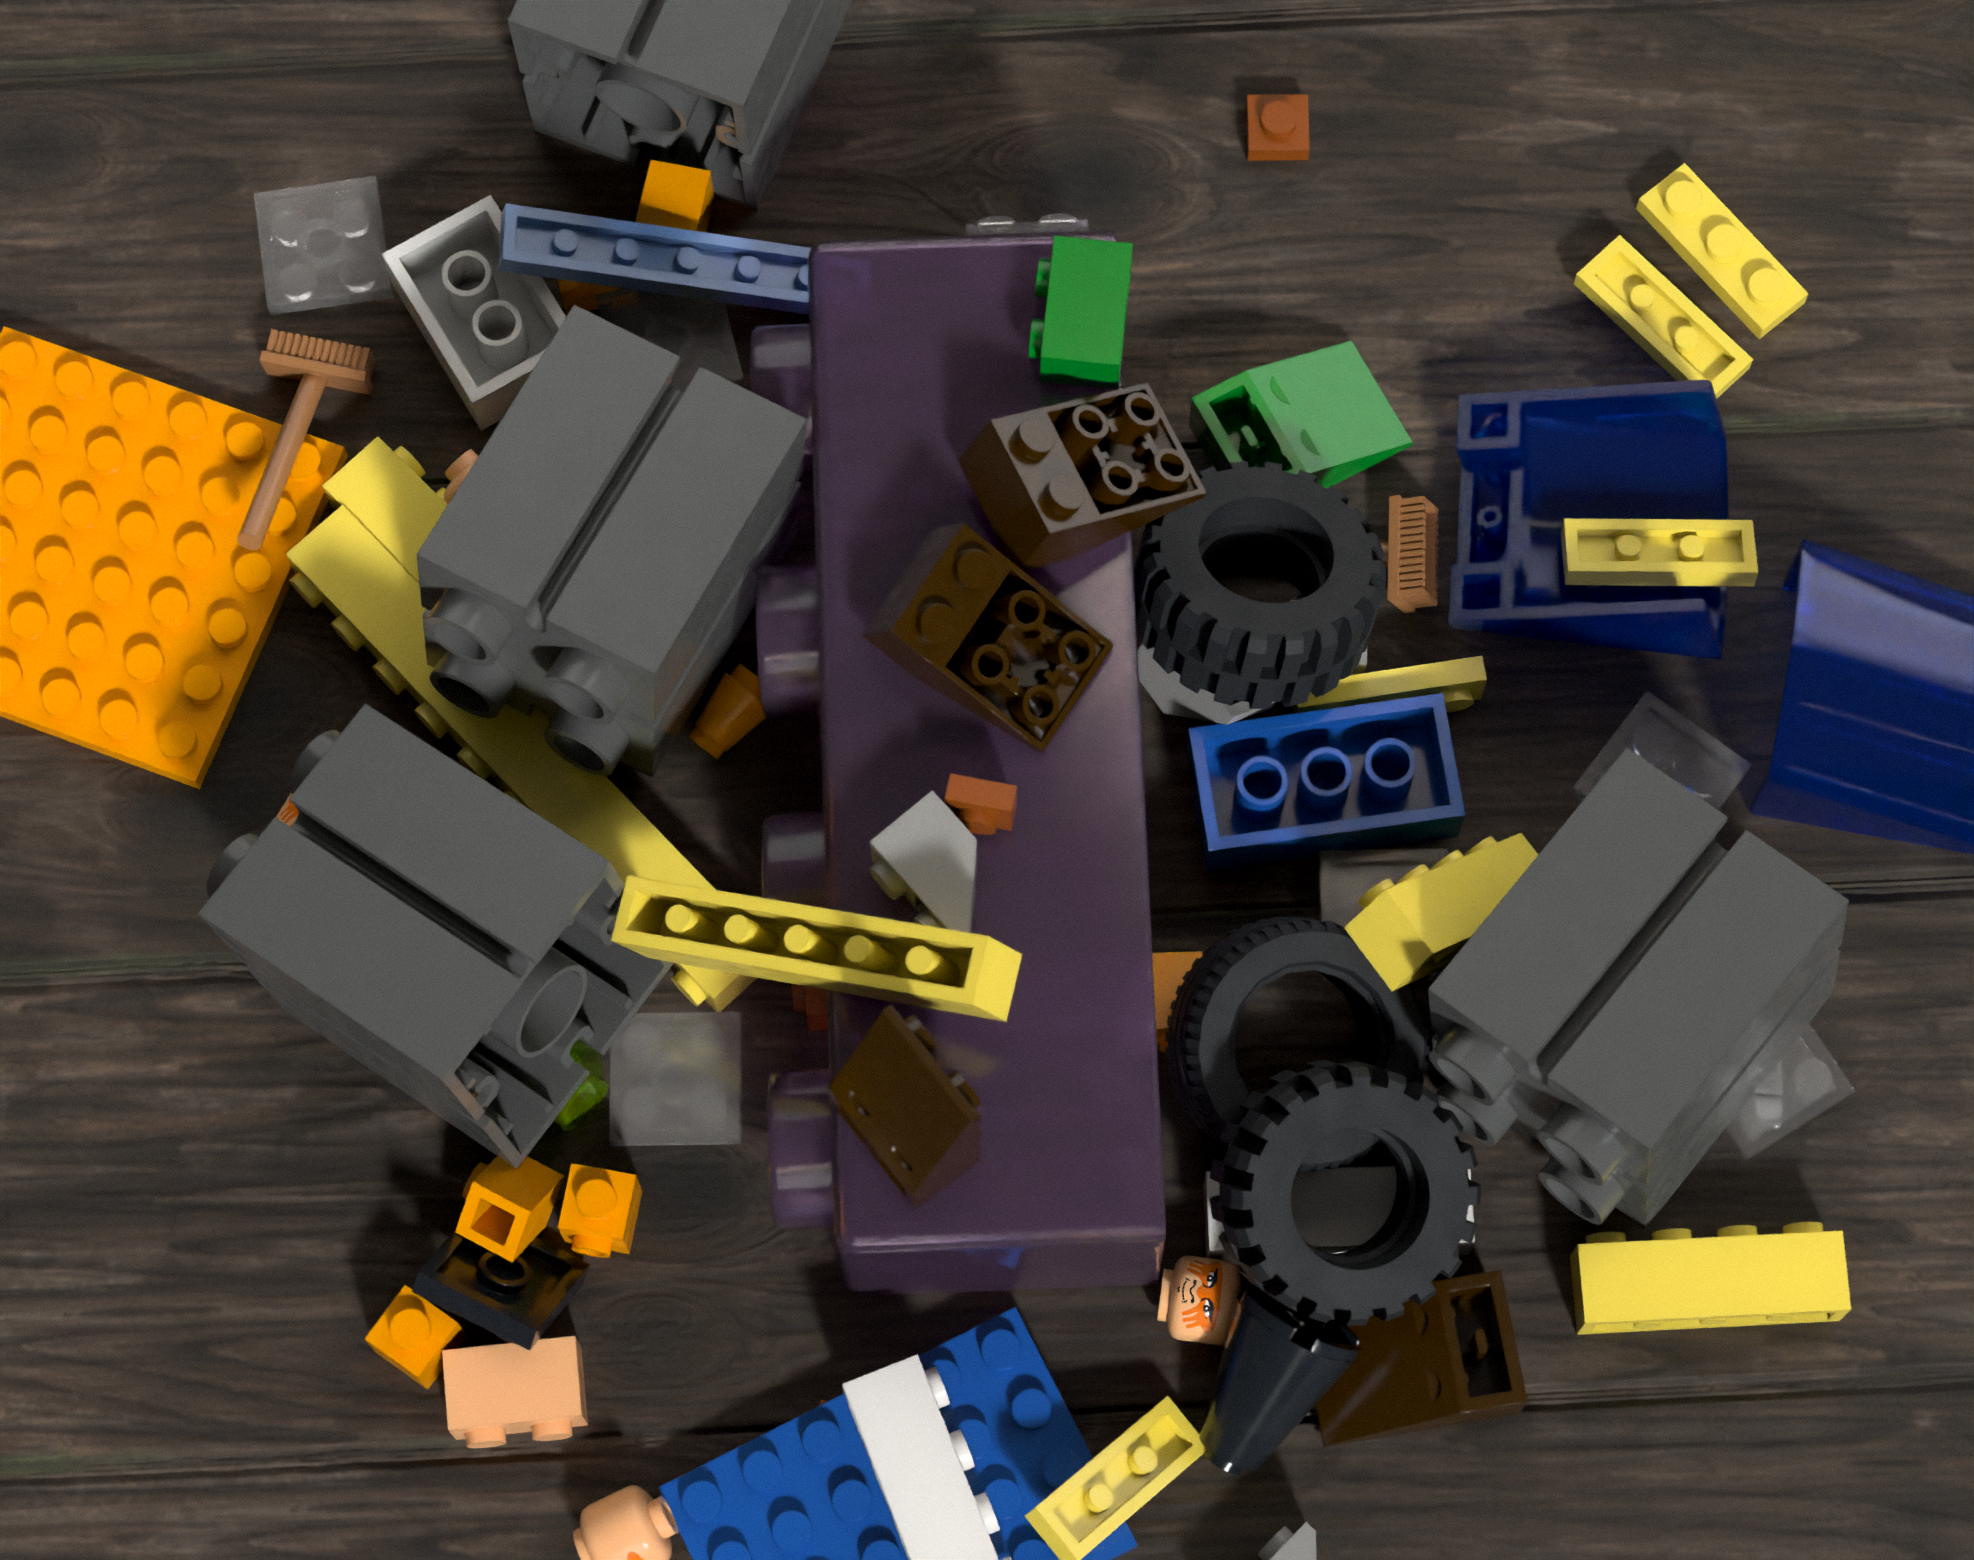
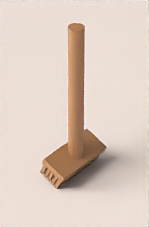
[237,329,376,550]
[1380,495,1439,614]

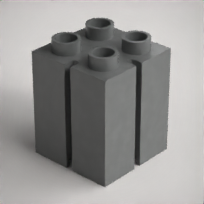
[507,0,852,212]
[417,305,807,778]
[198,704,674,1169]
[1428,748,1849,1229]

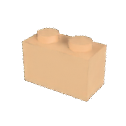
[442,1336,588,1448]

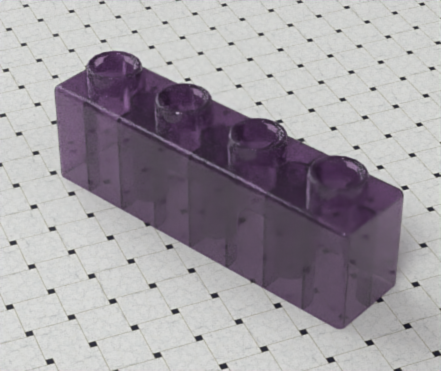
[750,230,1166,1296]

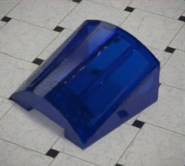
[1448,380,1729,660]
[1750,539,1974,854]

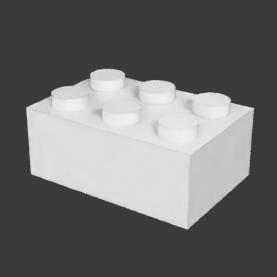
[382,195,566,431]

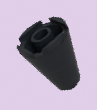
[1199,1280,1361,1475]

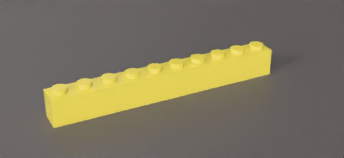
[286,504,758,1014]

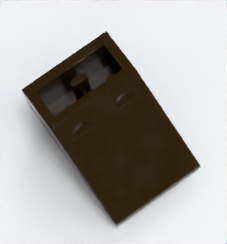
[958,382,1207,571]
[861,523,1114,753]
[828,1005,982,1211]
[1315,1270,1528,1447]

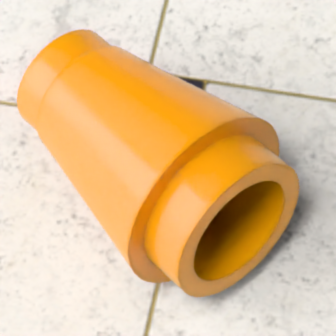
[688,663,779,760]

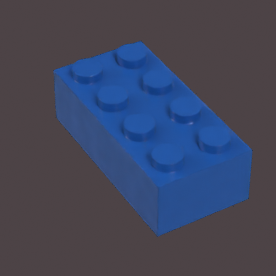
[1186,693,1465,872]

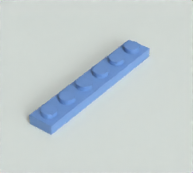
[498,203,871,322]

